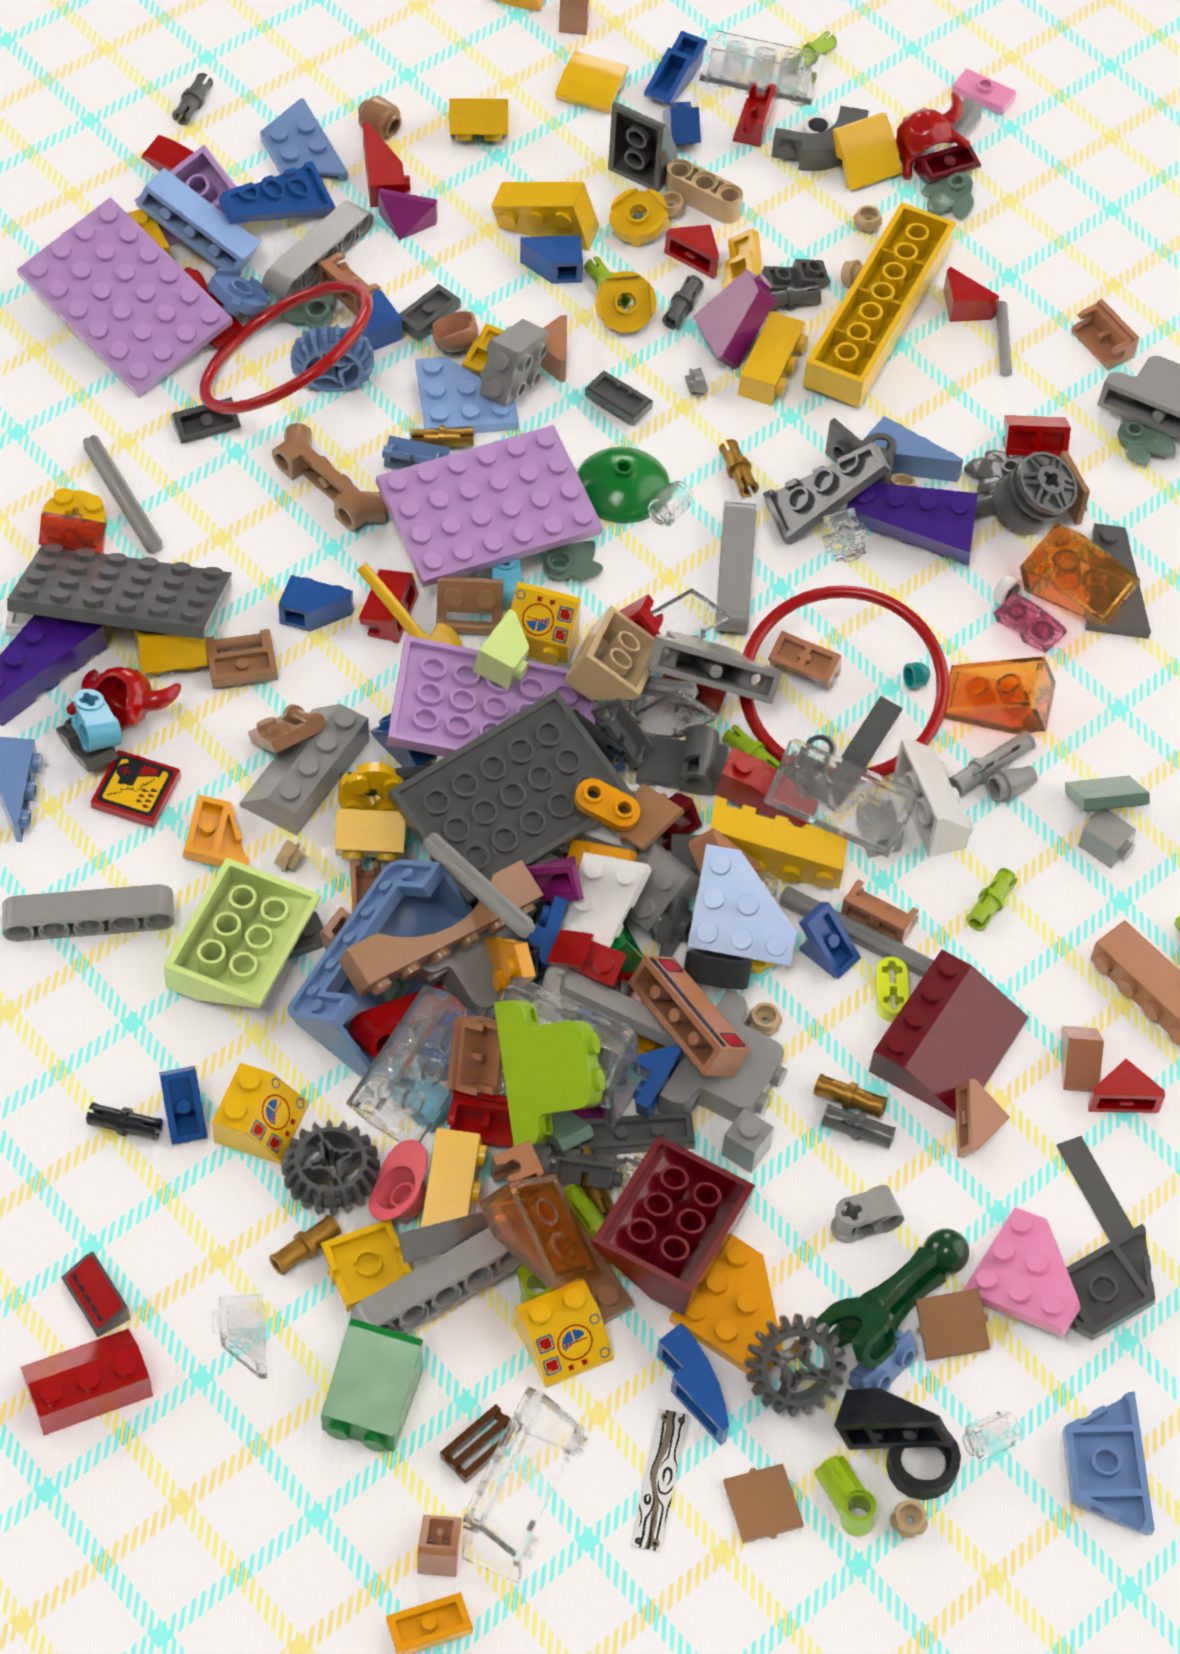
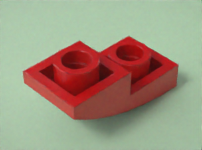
[141,135,194,172]

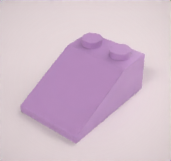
[134,144,238,247]

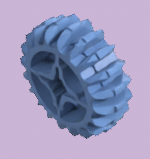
[290,323,374,393]

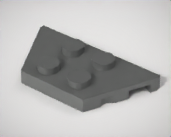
[1066,1223,1156,1341]

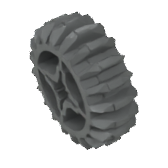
[281,1119,380,1216]
[744,1313,847,1417]

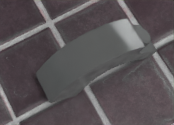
[771,105,869,171]

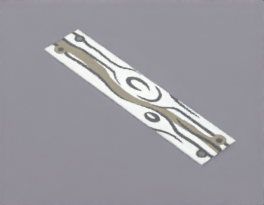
[631,1408,689,1552]

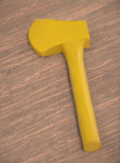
[357,562,462,647]

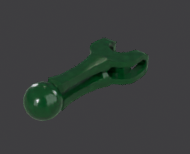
[814,1228,970,1368]

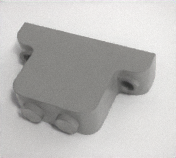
[1097,356,1180,439]
[646,630,782,705]
[411,913,542,1018]
[657,989,787,1122]

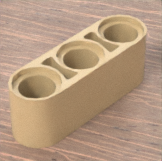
[665,159,743,224]

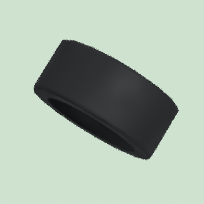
[684,950,752,990]
[886,1432,961,1500]

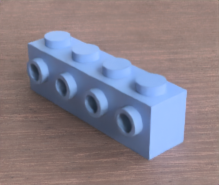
[136,168,261,271]

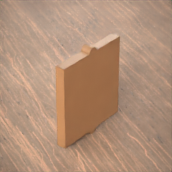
[1060,450,1090,526]
[603,783,684,852]
[915,1288,990,1361]
[723,1463,804,1544]

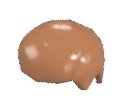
[432,311,479,353]

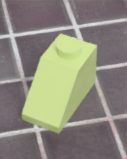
[473,609,529,690]

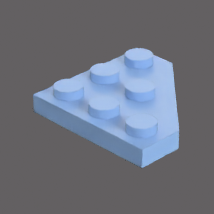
[415,357,519,434]
[687,844,797,966]

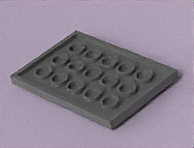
[7,543,232,639]
[388,690,635,906]

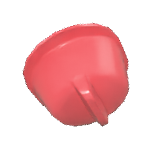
[368,1139,428,1224]

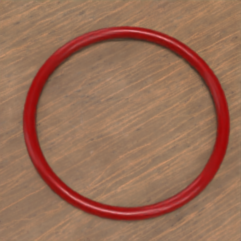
[199,280,373,415]
[739,585,950,783]

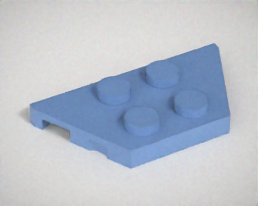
[260,98,348,182]
[1062,1391,1155,1536]

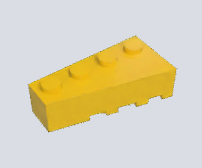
[710,796,848,889]

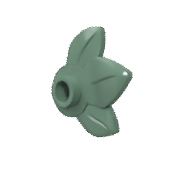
[921,172,975,220]
[281,282,335,328]
[1117,421,1176,466]
[543,541,603,580]

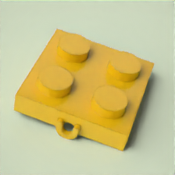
[320,1220,412,1312]

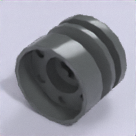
[993,451,1078,535]

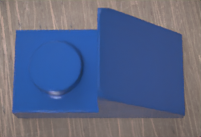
[515,896,568,974]
[799,902,861,979]
[627,1045,683,1119]
[159,1065,208,1145]

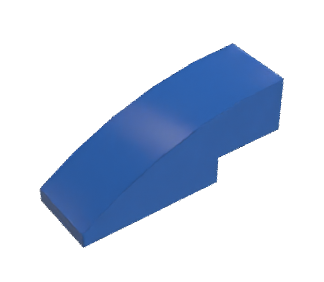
[644,30,708,106]
[657,1322,729,1446]

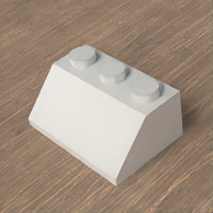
[893,737,973,857]

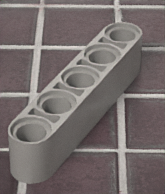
[262,200,374,299]
[715,501,756,633]
[2,884,175,942]
[350,1223,526,1334]

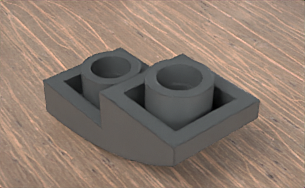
[762,259,830,292]
[55,717,118,773]

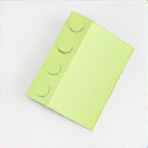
[163,857,321,1008]

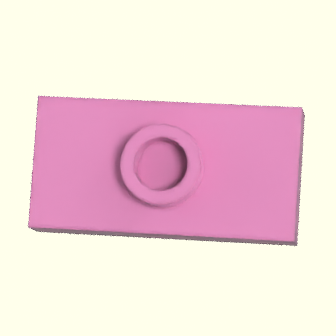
[952,68,1017,115]

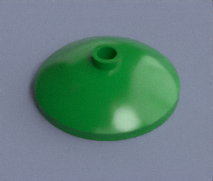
[577,446,670,524]

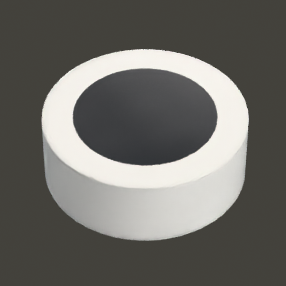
[803,114,833,133]
[993,574,1023,607]

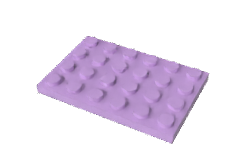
[17,197,233,398]
[375,425,603,588]
[386,635,598,757]

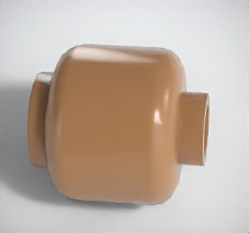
[358,95,402,139]

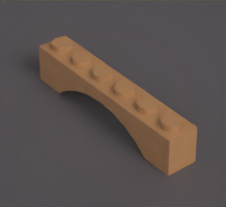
[338,860,544,997]

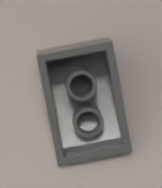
[608,102,678,192]

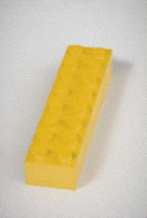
[803,202,956,408]

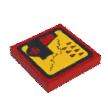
[90,749,181,828]

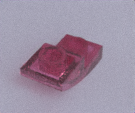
[993,593,1067,653]

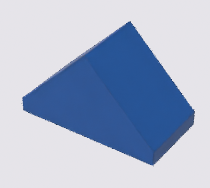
[362,289,402,351]

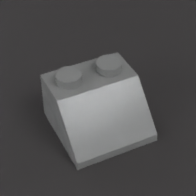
[627,841,700,933]

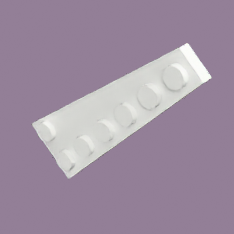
[535,852,652,1025]

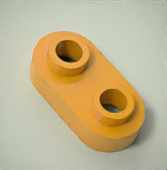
[574,778,641,831]

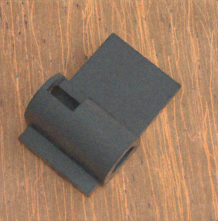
[825,418,897,483]
[636,724,728,795]

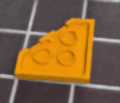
[669,1235,783,1375]

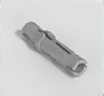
[948,730,1036,795]

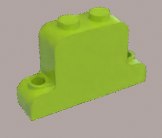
[494,1000,606,1146]

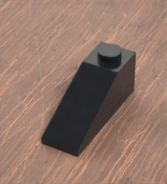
[834,1388,954,1450]

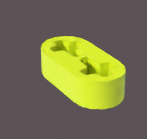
[875,956,909,1022]

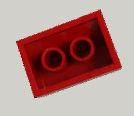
[20,1328,153,1436]

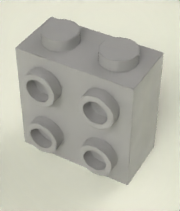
[479,318,549,406]

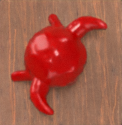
[895,92,971,179]
[66,667,182,731]

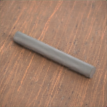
[996,301,1012,377]

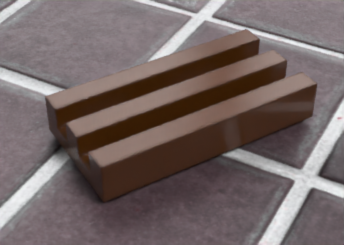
[440,1404,522,1484]

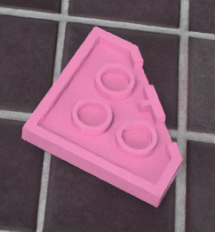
[963,1207,1081,1337]

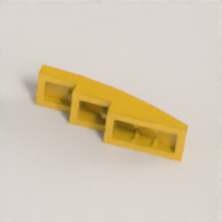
[721,228,762,290]

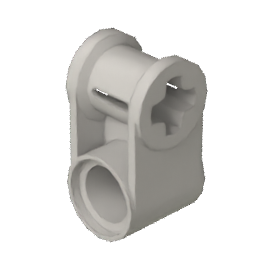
[830,1185,905,1243]

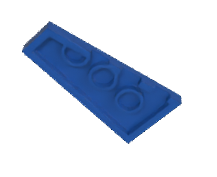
[218,161,336,224]

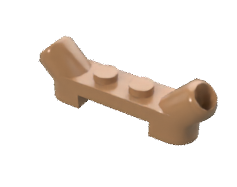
[272,423,388,531]

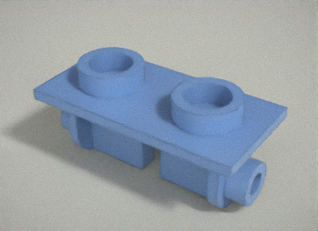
[382,435,450,469]
[847,1329,918,1391]

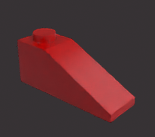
[362,122,411,207]
[714,748,819,828]

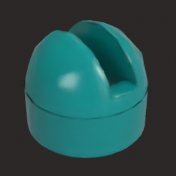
[903,662,931,689]

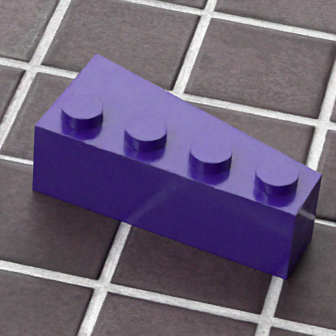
[846,482,978,566]
[0,615,107,726]

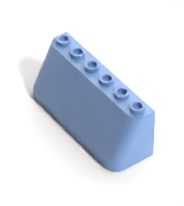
[287,859,473,1078]

